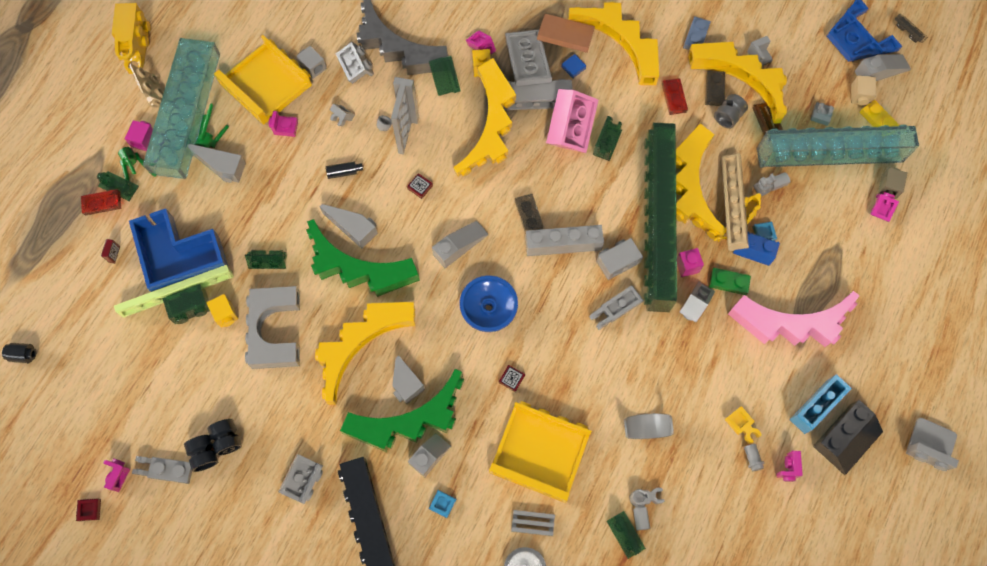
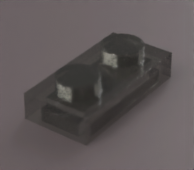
[895,14,928,43]
[705,70,725,106]
[515,194,544,234]

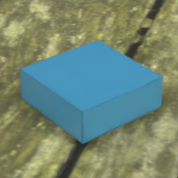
[753,221,777,241]
[429,490,457,518]

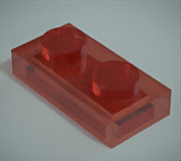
[662,78,688,115]
[81,189,122,216]

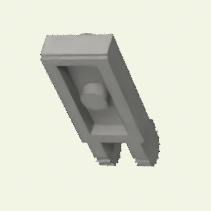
[589,285,644,330]
[132,456,192,484]

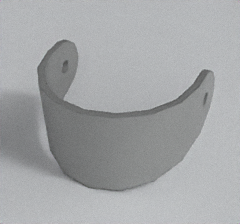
[624,413,674,439]

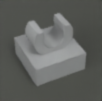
[810,102,834,126]
[330,104,355,126]

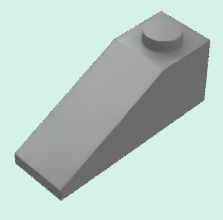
[855,54,911,81]
[188,144,246,183]
[320,204,378,249]
[432,221,488,268]

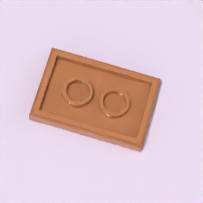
[537,14,595,53]

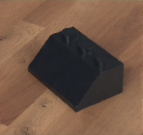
[813,400,883,475]

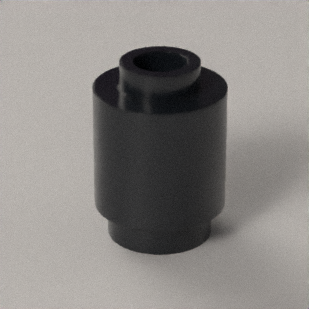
[2,343,37,364]

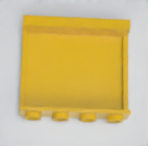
[214,35,312,125]
[489,401,592,503]

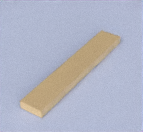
[722,153,749,251]

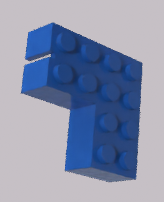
[129,208,228,292]

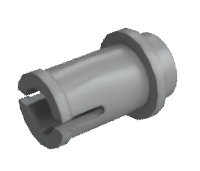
[744,444,765,471]

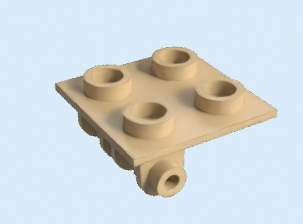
[129,64,168,108]

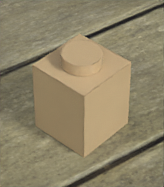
[851,75,876,105]

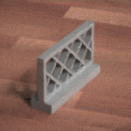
[391,77,419,155]

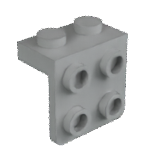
[906,418,959,471]

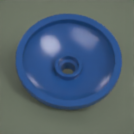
[460,275,518,332]

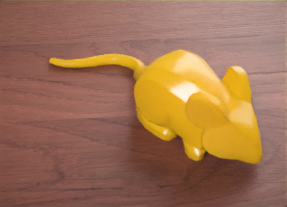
[713,193,761,241]

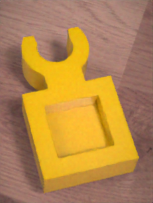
[725,406,762,444]

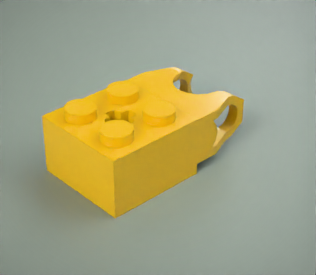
[112,3,151,74]

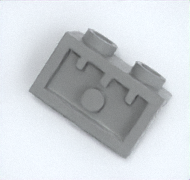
[336,42,374,84]

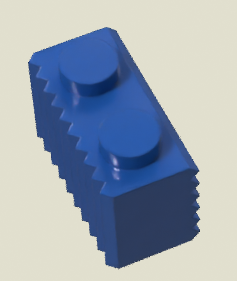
[733,232,780,266]

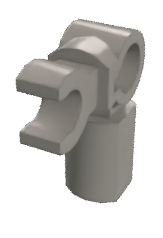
[753,172,791,196]
[630,488,665,531]

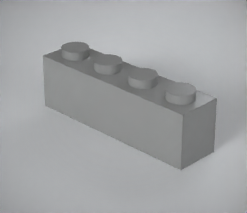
[503,79,573,110]
[525,225,604,256]

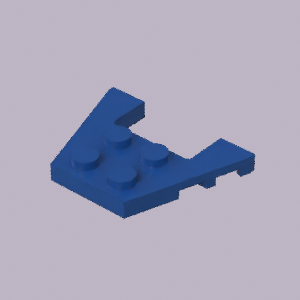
[827,0,902,62]

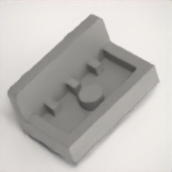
[278,454,323,504]

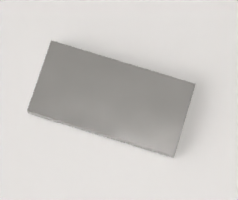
[505,30,552,86]

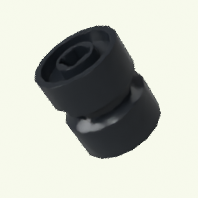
[207,419,242,456]
[184,435,219,472]

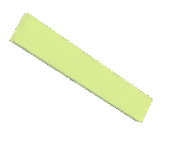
[114,265,234,317]

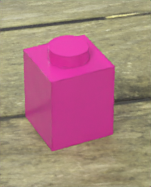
[125,120,156,152]
[675,248,704,278]

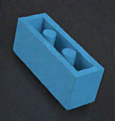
[789,374,852,434]

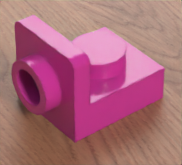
[466,30,496,55]
[269,111,298,137]
[870,192,899,222]
[776,451,803,482]
[103,458,130,492]

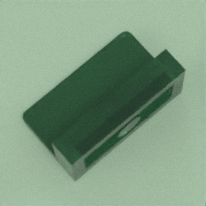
[429,55,461,96]

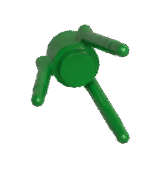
[195,103,229,148]
[118,147,156,186]

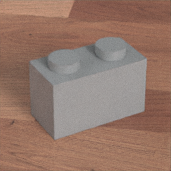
[596,238,643,280]

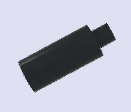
[326,161,363,179]

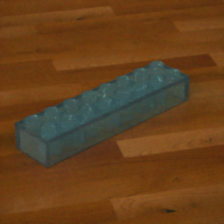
[143,38,220,179]
[757,125,919,167]

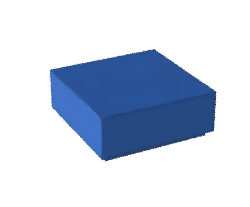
[561,54,586,78]

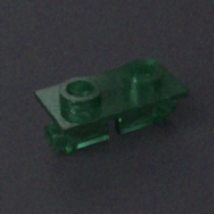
[97,171,139,202]
[245,250,287,269]
[606,511,646,559]

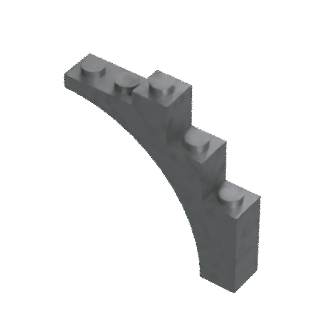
[357,0,449,75]

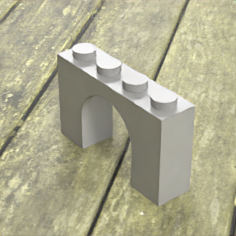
[245,286,300,369]

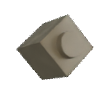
[878,167,908,199]

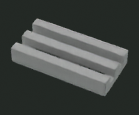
[511,510,555,536]

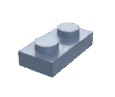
[683,16,711,50]

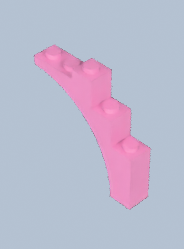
[728,291,859,347]

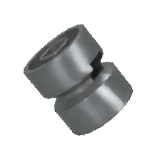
[714,94,748,129]

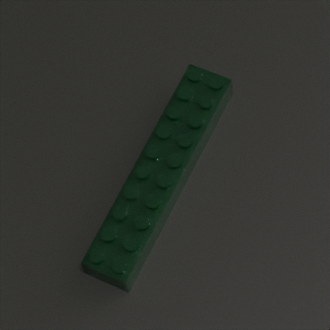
[643,123,677,312]

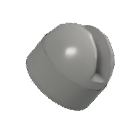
[376,115,392,131]

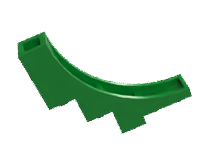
[306,219,420,297]
[340,369,465,452]

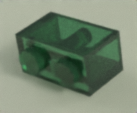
[162,284,210,324]

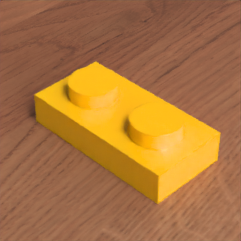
[859,100,900,138]

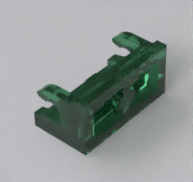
[593,116,622,161]

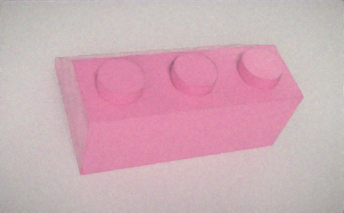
[546,89,599,153]

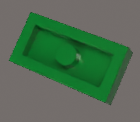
[709,267,751,296]

